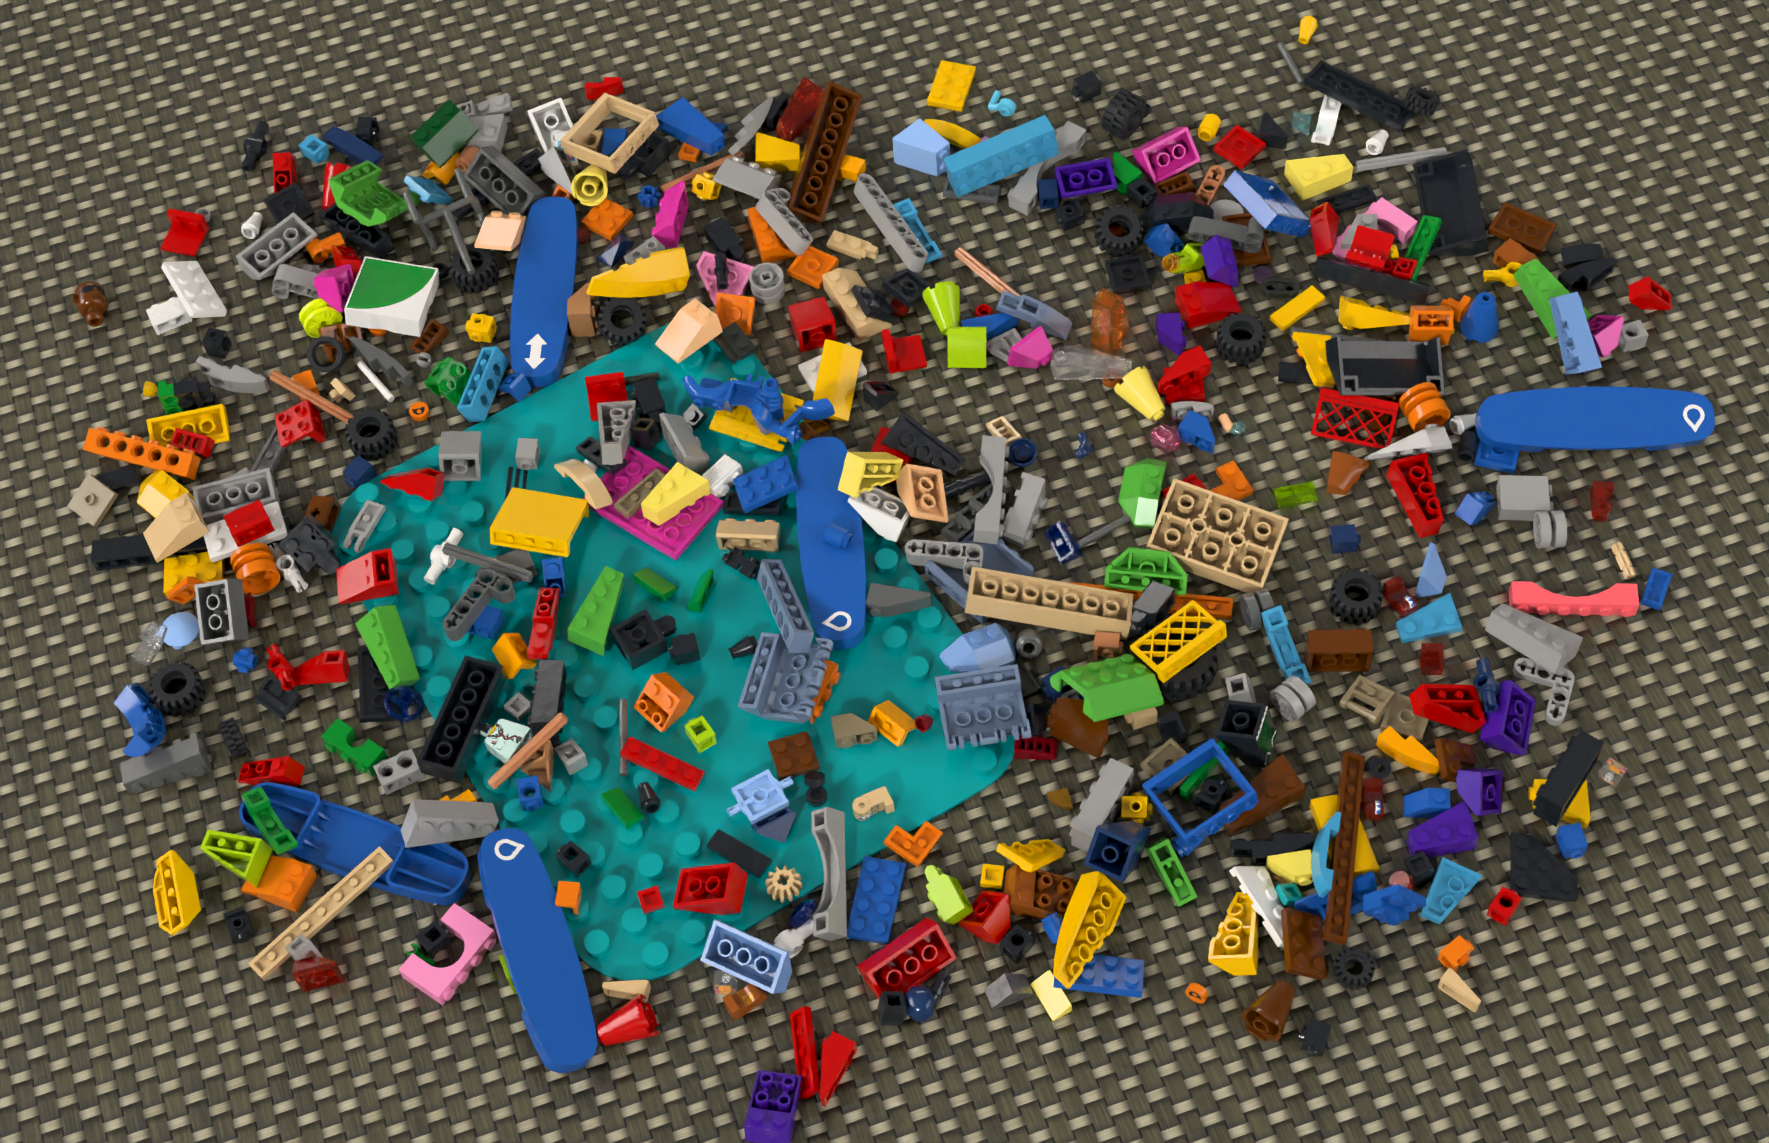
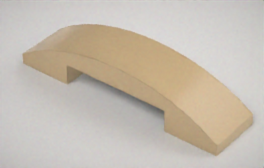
[554,459,613,510]

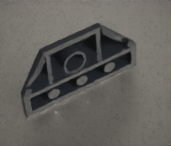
[1140,192,1214,235]

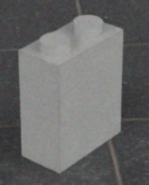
[1496,475,1553,521]

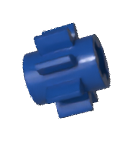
[637,185,661,208]
[233,647,258,673]

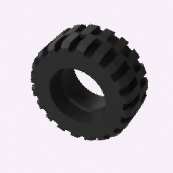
[1138,620,1218,701]

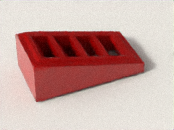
[170,428,215,458]

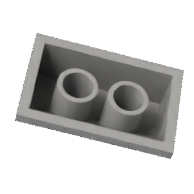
[712,156,781,199]
[659,413,710,474]

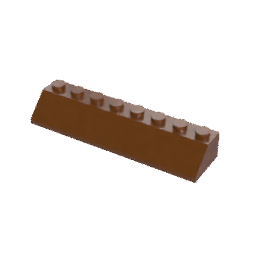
[786,81,863,223]

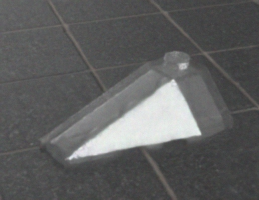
[1050,346,1133,380]

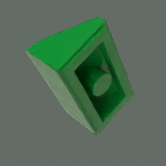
[633,567,678,603]
[687,569,715,613]
[600,787,644,829]

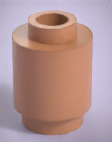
[455,145,479,172]

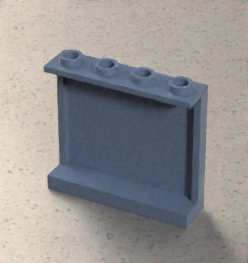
[925,530,1034,624]

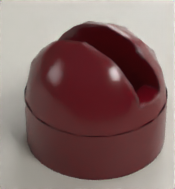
[915,714,933,732]

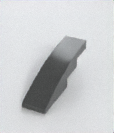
[350,336,414,389]
[941,483,1010,543]

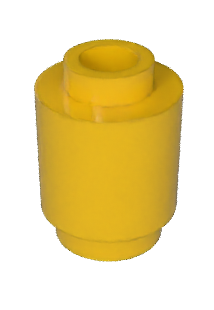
[1198,114,1221,141]

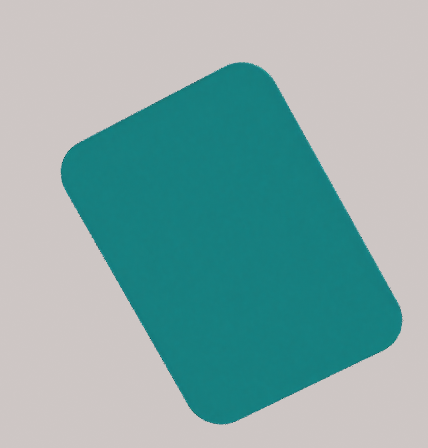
[332,323,1014,981]

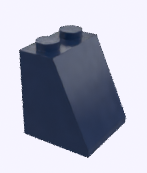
[1083,820,1151,882]

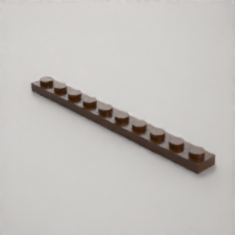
[1323,751,1365,945]

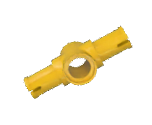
[1483,262,1521,287]

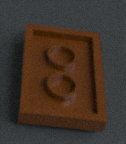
[1487,202,1557,255]
[1222,213,1271,267]
[1281,908,1327,980]

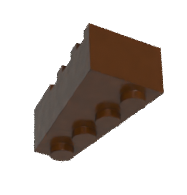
[1220,753,1305,835]

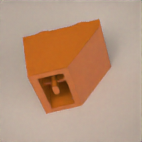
[1408,306,1454,345]
[633,672,694,733]

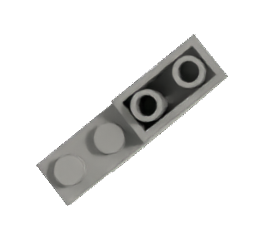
[457,93,513,117]
[195,356,270,393]

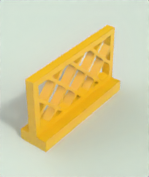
[1130,600,1227,683]

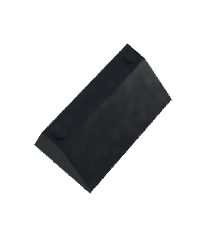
[1413,149,1489,256]
[1325,336,1445,396]

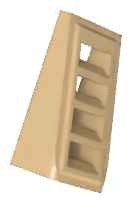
[986,416,1022,446]
[1438,967,1481,1013]
[602,980,651,1003]

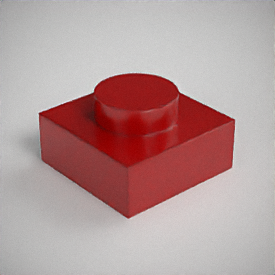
[637,885,665,914]

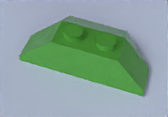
[1118,458,1167,529]
[1104,547,1188,596]

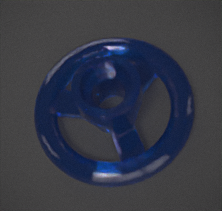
[383,686,424,722]

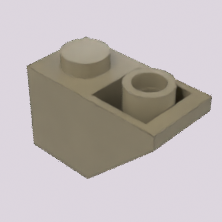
[831,713,877,748]

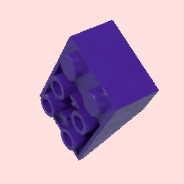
[744,1070,802,1143]

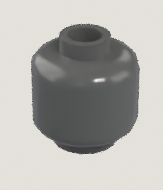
[1016,629,1043,659]

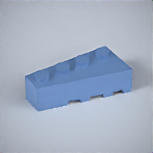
[1549,292,1602,375]

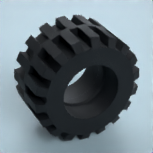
[1102,89,1146,140]
[1094,205,1144,257]
[449,243,499,294]
[598,297,646,346]
[1216,312,1266,365]
[345,408,398,461]
[1329,568,1383,625]
[149,661,206,717]

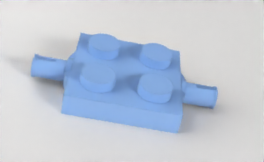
[726,769,794,825]

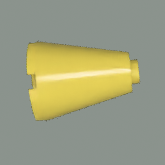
[571,164,608,206]
[1114,366,1165,421]

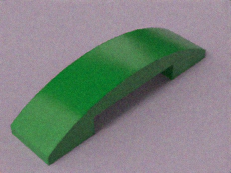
[241,786,298,855]

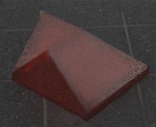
[292,956,346,993]

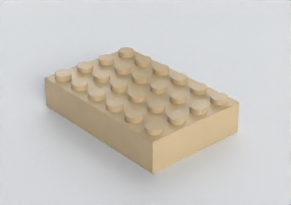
[1146,478,1289,594]

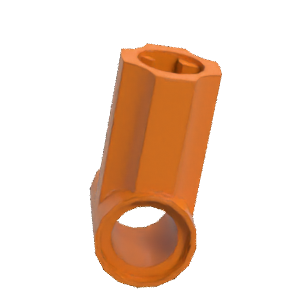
[306,232,346,263]

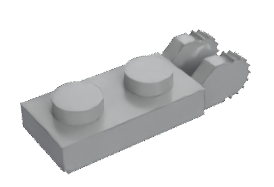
[343,500,386,553]

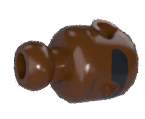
[72,282,109,327]

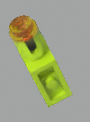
[1162,243,1205,275]

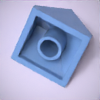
[1415,542,1447,598]

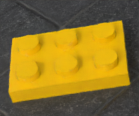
[927,60,976,112]
[163,552,225,596]

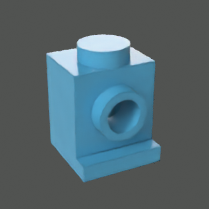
[298,134,330,164]

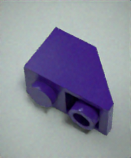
[1156,313,1186,355]

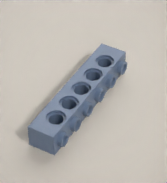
[757,559,814,654]

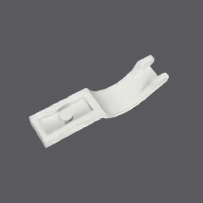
[1311,95,1342,145]

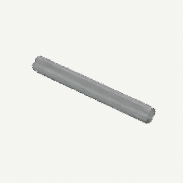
[1355,147,1447,172]

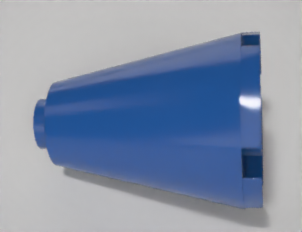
[1460,292,1499,343]

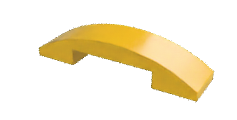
[924,119,982,149]

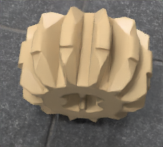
[765,865,802,903]

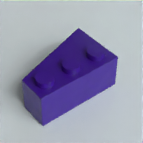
[1406,801,1478,858]

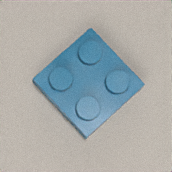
[403,175,453,205]

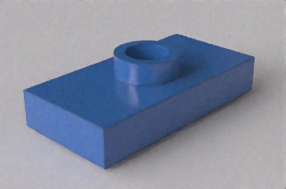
[1640,568,1673,610]

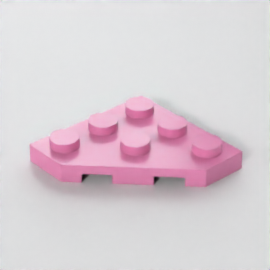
[696,251,754,307]

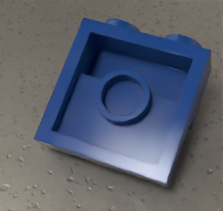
[1363,884,1426,926]

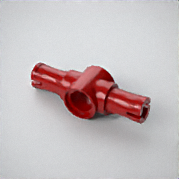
[266,644,295,691]

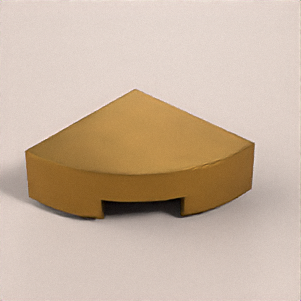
[1047,788,1073,810]

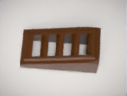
[1153,171,1196,196]
[409,318,450,354]
[799,419,832,441]

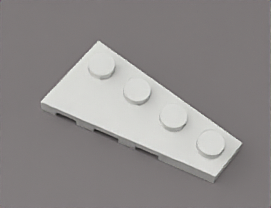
[1229,866,1284,947]

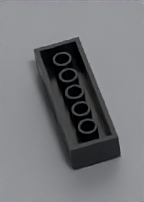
[417,655,507,784]

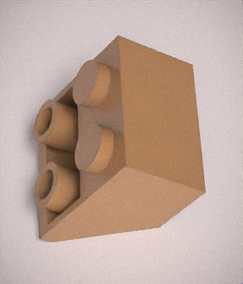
[567,283,599,337]

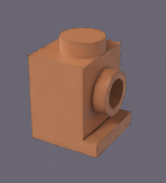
[1093,631,1124,659]

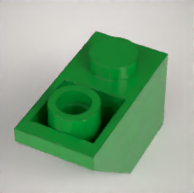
[1113,152,1142,197]

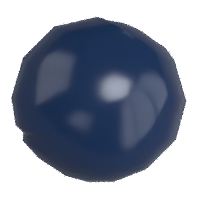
[1008,438,1038,468]
[904,986,936,1022]

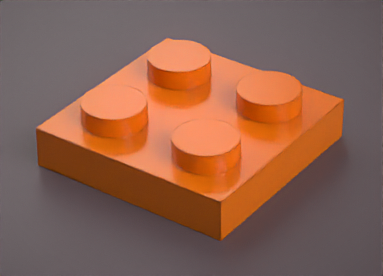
[581,198,633,241]
[787,246,839,289]
[715,292,756,335]

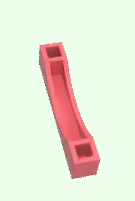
[1509,581,1639,617]

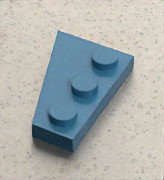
[1396,593,1463,643]
[1419,857,1483,924]

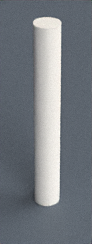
[357,361,395,402]

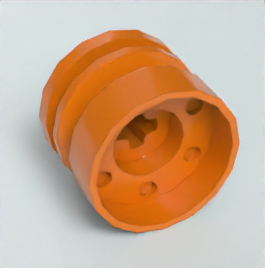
[1398,382,1451,433]
[230,543,281,595]

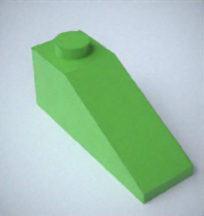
[1145,838,1197,907]

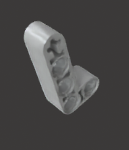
[755,188,813,255]
[272,264,320,299]
[905,539,984,586]

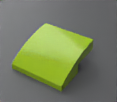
[948,327,987,368]

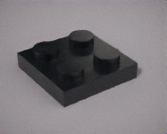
[263,183,315,224]
[1105,254,1151,295]
[881,268,934,308]
[851,285,897,324]

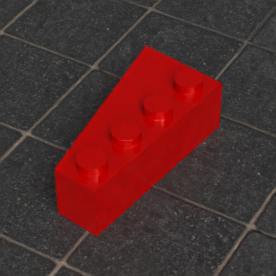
[1386,452,1444,538]

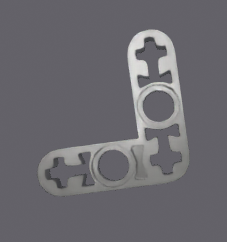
[1513,658,1575,726]

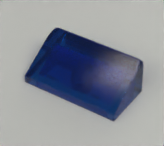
[1044,521,1082,565]

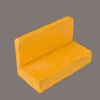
[422,152,460,185]
[492,633,537,679]
[867,700,916,747]

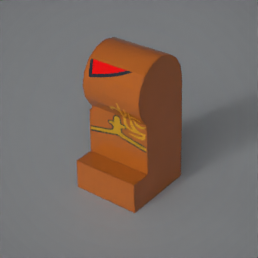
[722,984,767,1021]

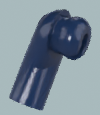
[1075,432,1092,459]

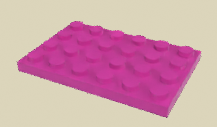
[582,446,724,561]

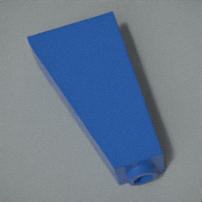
[656,97,726,156]

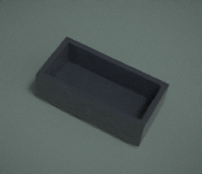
[1533,730,1604,827]

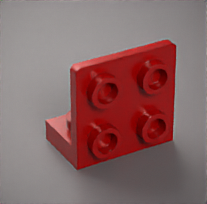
[161,208,209,257]
[1346,225,1394,272]
[881,329,927,374]
[585,372,628,421]
[275,399,326,448]
[223,500,275,547]

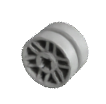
[749,263,785,304]
[1533,510,1567,549]
[1270,676,1316,722]

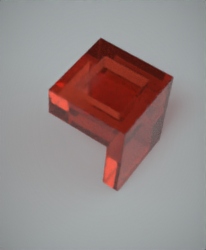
[1419,643,1444,675]

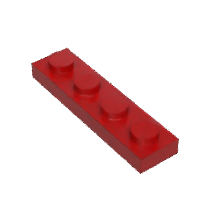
[620,736,705,792]
[790,1006,820,1099]

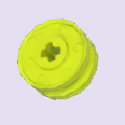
[299,298,343,338]

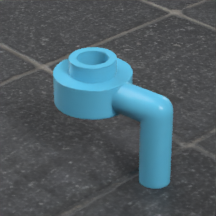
[988,91,1017,116]

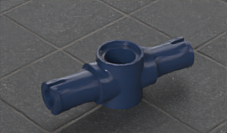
[1473,657,1501,713]

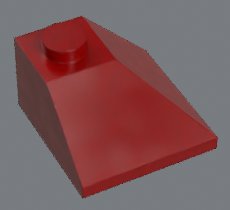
[958,890,1010,944]

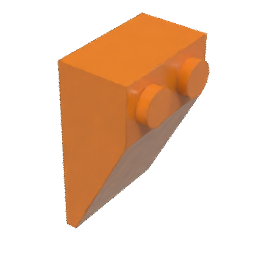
[241,855,317,912]

